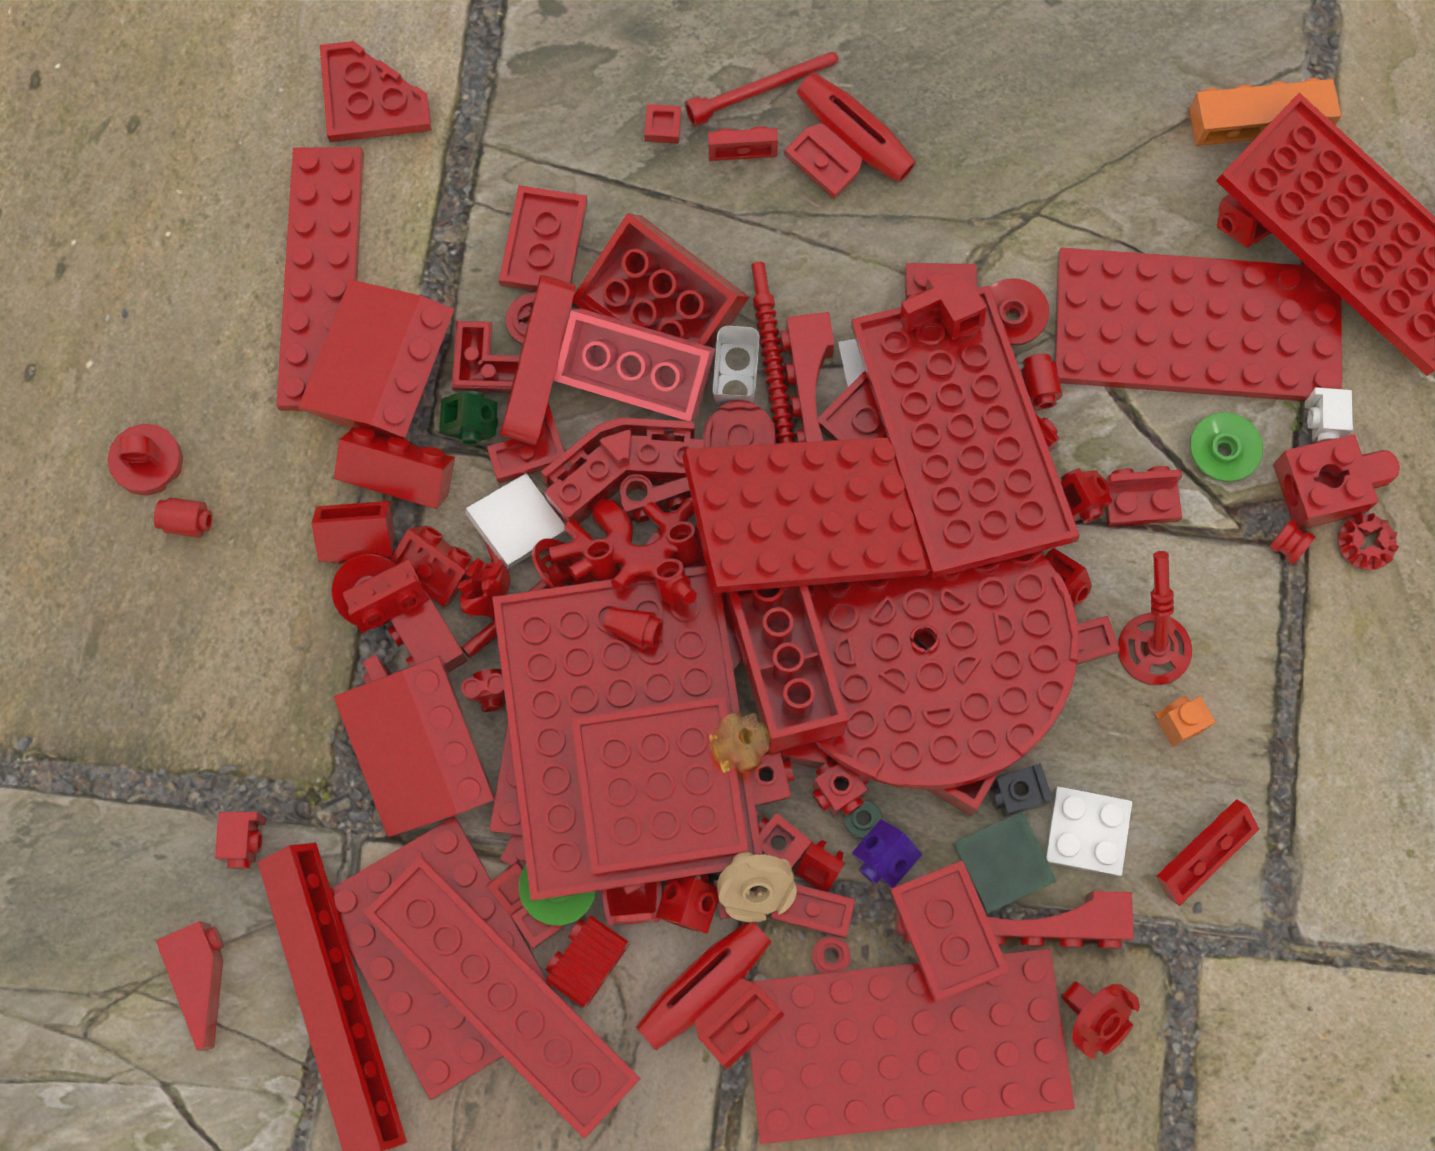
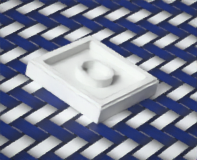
[465,473,567,569]

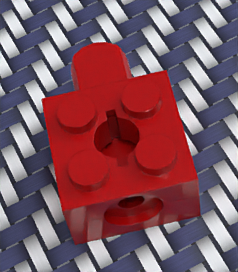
[1273,434,1400,530]

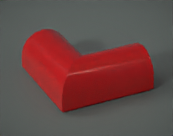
[452,321,519,393]

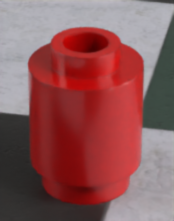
[1020,354,1063,410]
[154,497,213,538]

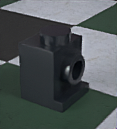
[989,763,1053,817]

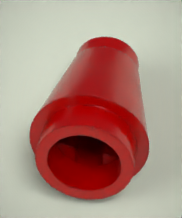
[604,607,664,649]

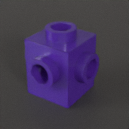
[852,819,923,888]

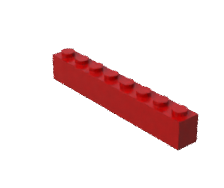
[258,842,407,1151]

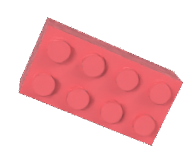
[553,309,716,421]

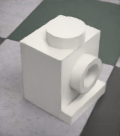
[1305,388,1353,443]

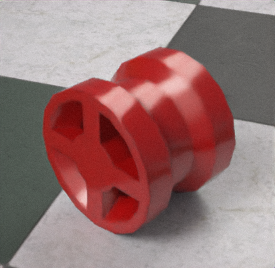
[1269,519,1315,565]

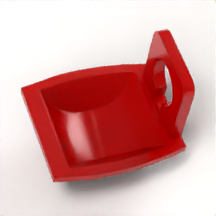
[601,882,662,926]

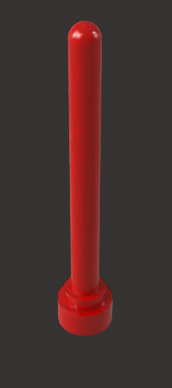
[685,52,838,127]

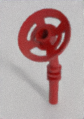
[461,538,593,659]
[1118,551,1192,685]

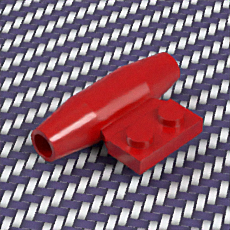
[784,72,916,200]
[636,922,785,1070]

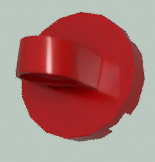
[107,423,183,496]
[1061,981,1140,1059]

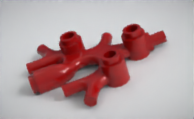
[549,497,701,604]

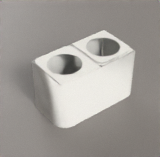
[713,326,759,406]

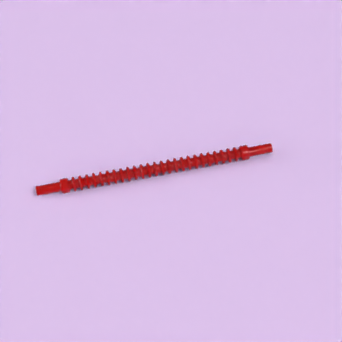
[751,261,796,443]

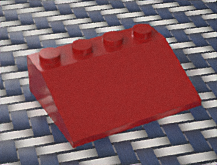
[572,213,750,347]
[298,279,454,439]
[333,655,495,837]

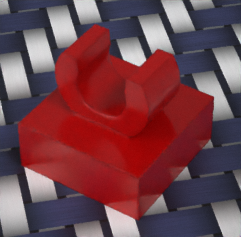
[794,840,845,892]

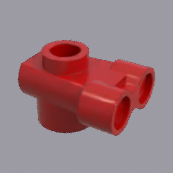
[461,669,506,712]

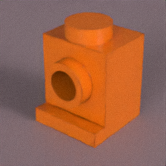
[1154,696,1216,747]

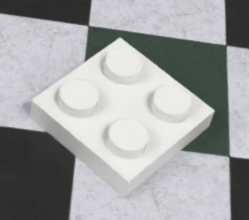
[1043,786,1132,878]

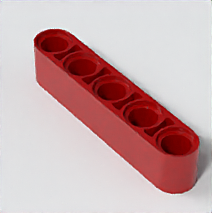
[500,274,576,445]

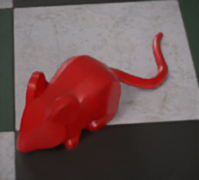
[457,542,510,618]

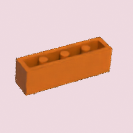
[1189,78,1341,146]

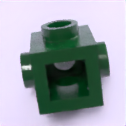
[439,391,498,446]

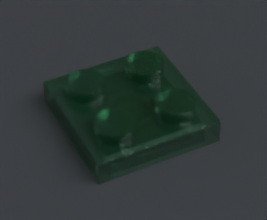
[952,811,1057,914]

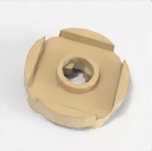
[717,852,797,922]

